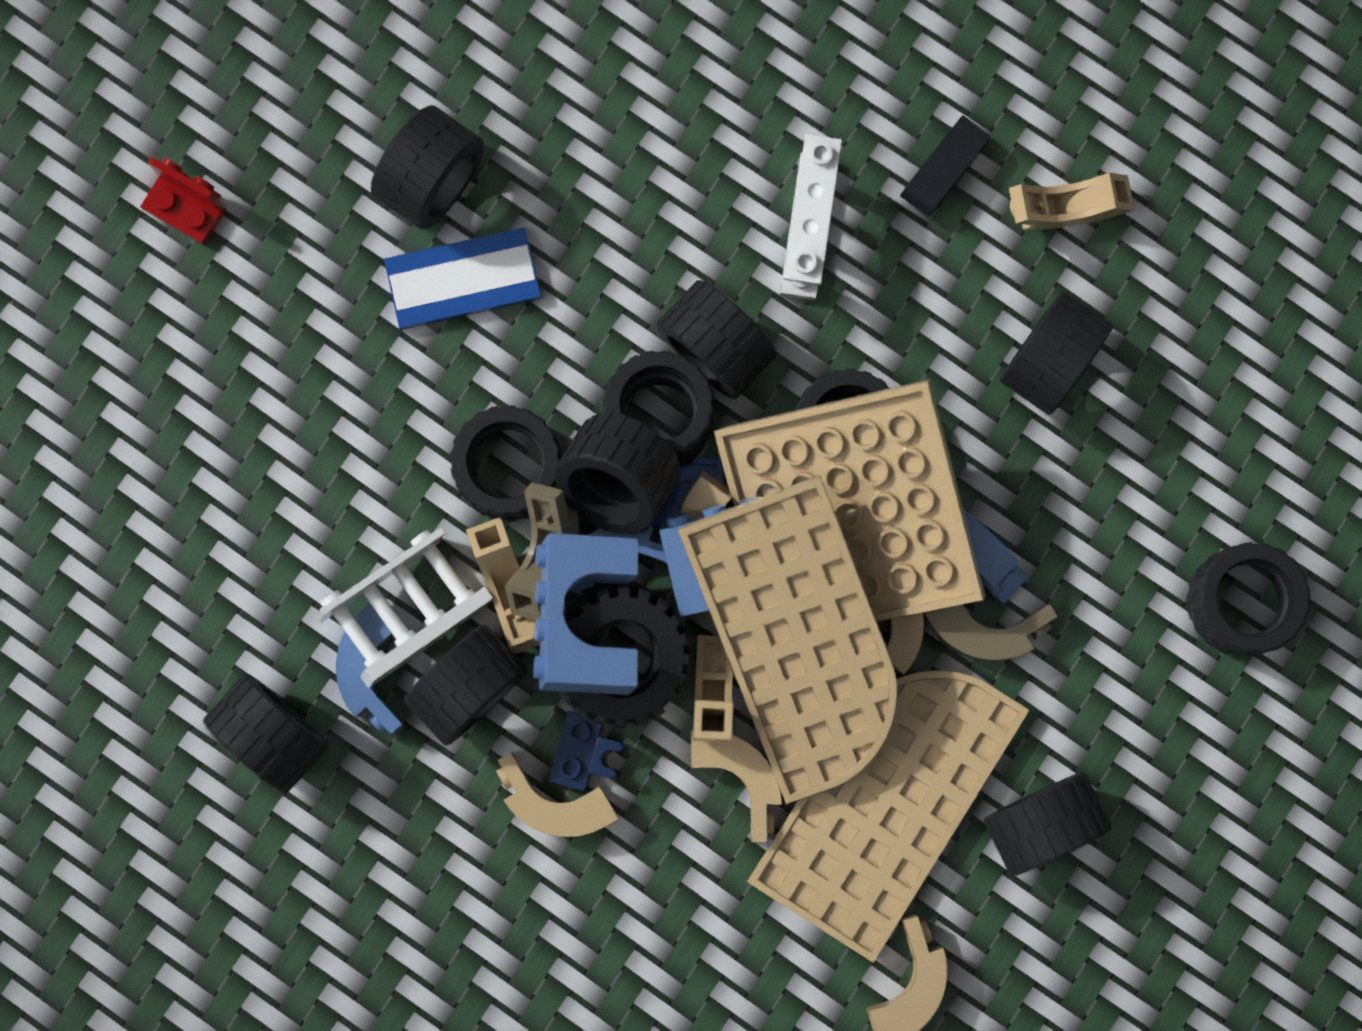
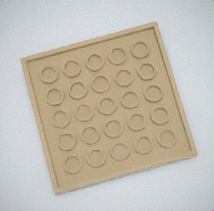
[714,379,985,621]

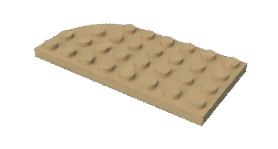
[678,475,897,804]
[747,671,1029,963]

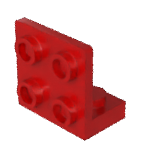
[140,157,227,246]

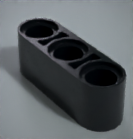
[900,115,992,218]

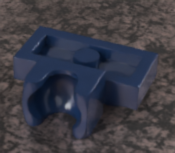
[549,710,628,791]

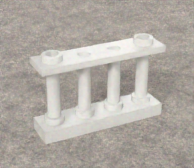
[780,134,842,301]
[317,528,493,689]

